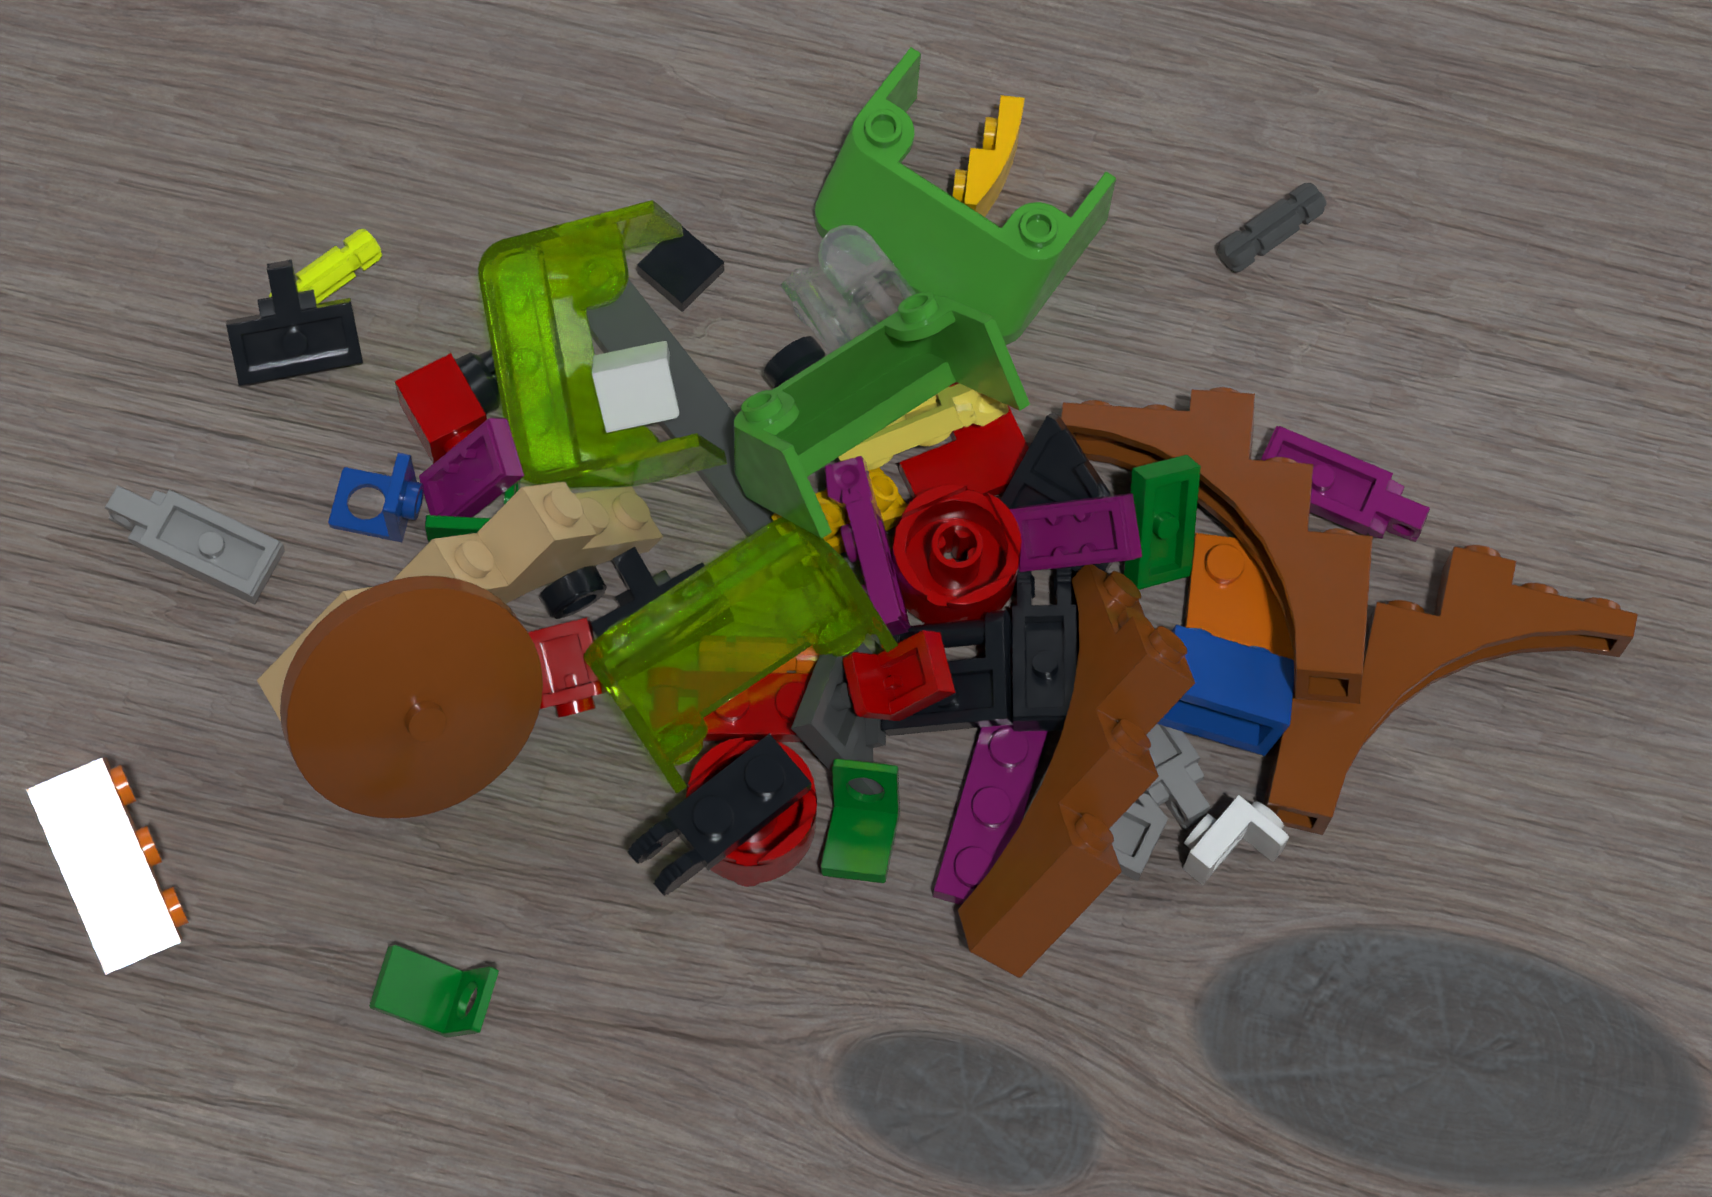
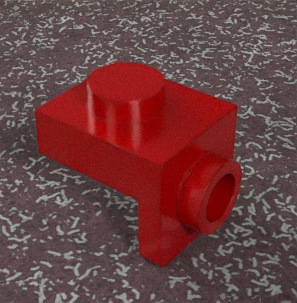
[528,617,608,718]
[843,630,956,721]

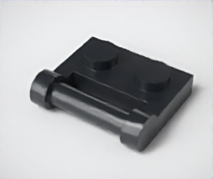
[879,610,1013,736]

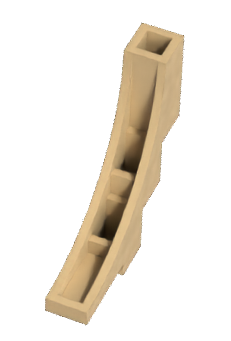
[257,482,663,721]

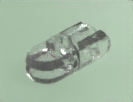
[818,225,917,330]

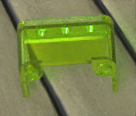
[478,200,727,488]
[584,517,898,794]

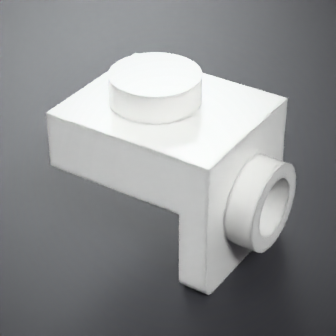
[1183,795,1289,885]

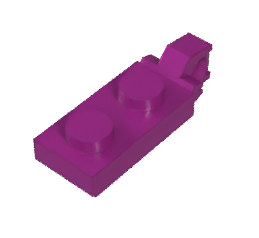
[1261,426,1430,542]
[825,456,911,637]

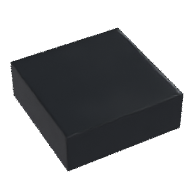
[637,224,724,312]

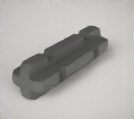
[1218,183,1327,272]

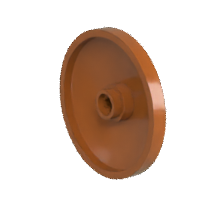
[280,576,543,819]

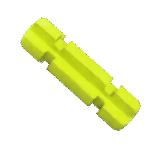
[269,229,382,304]

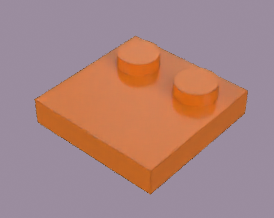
[1184,533,1294,660]

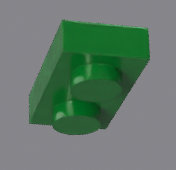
[1124,455,1201,590]

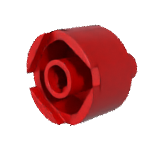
[892,483,1022,625]
[685,737,817,887]

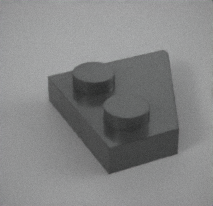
[791,626,886,795]

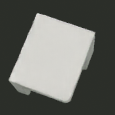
[592,341,679,433]

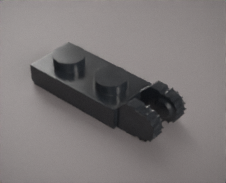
[1012,567,1077,731]
[628,733,811,896]

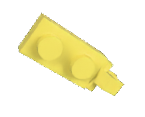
[838,383,1009,470]

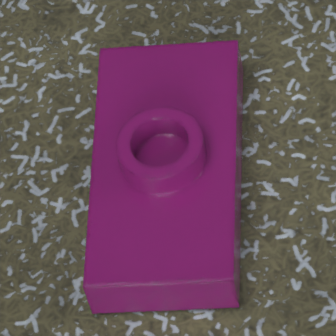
[419,418,524,517]
[1010,493,1142,572]

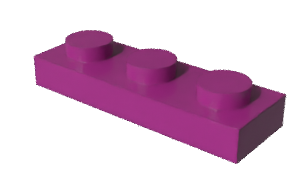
[933,724,1048,905]

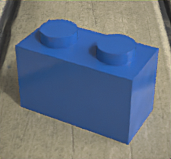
[1157,624,1294,756]

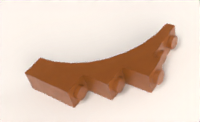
[1061,387,1373,704]
[1264,545,1638,835]
[958,564,1195,978]

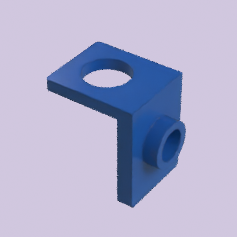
[328,453,424,543]

